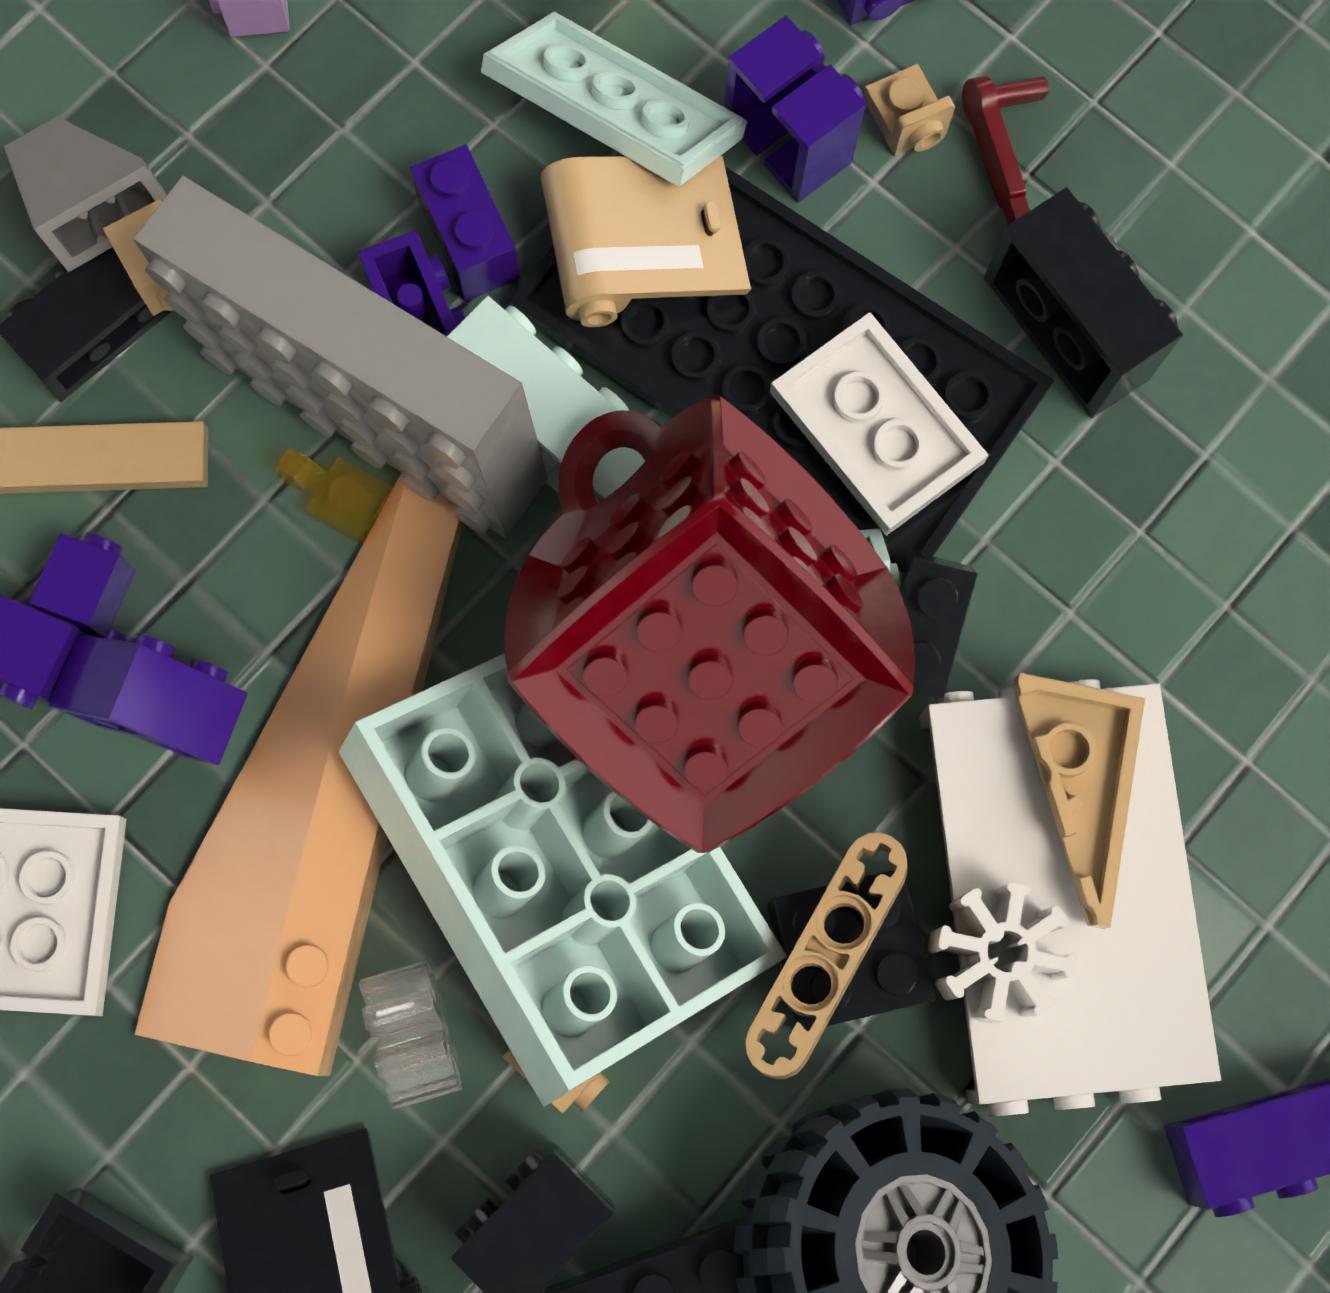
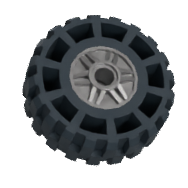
[734,1089,1058,1293]

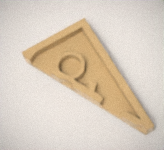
[1013,673,1145,929]

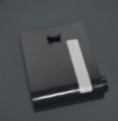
[210,1128,422,1293]

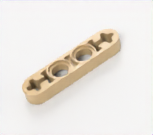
[745,832,908,1079]

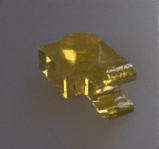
[276,447,393,545]

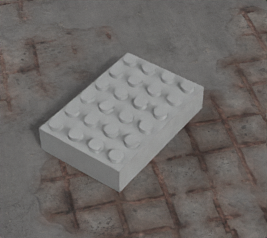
[133,176,548,538]

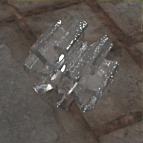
[359,961,464,1110]

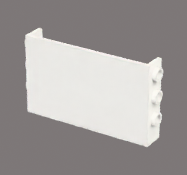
[919,679,1221,1117]

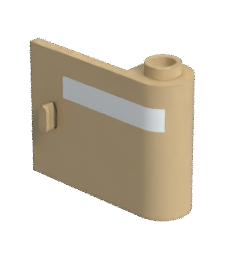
[541,156,751,327]

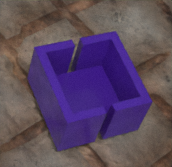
[724,15,866,203]

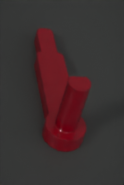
[962,76,1049,225]

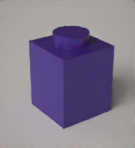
[29,533,136,638]

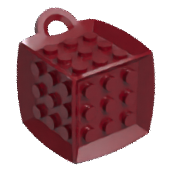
[505,396,915,853]

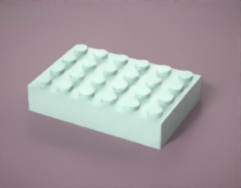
[338,653,787,1107]

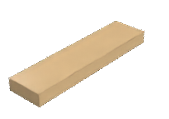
[0,421,209,494]

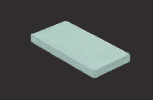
[481,12,748,187]

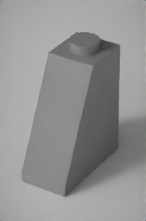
[3,116,168,272]

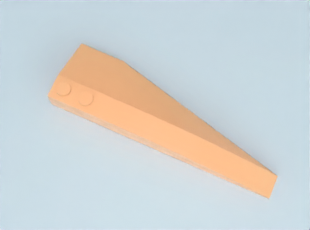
[134,473,463,1076]

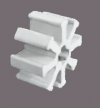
[928,882,1077,1024]

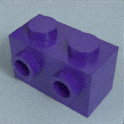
[358,230,465,337]

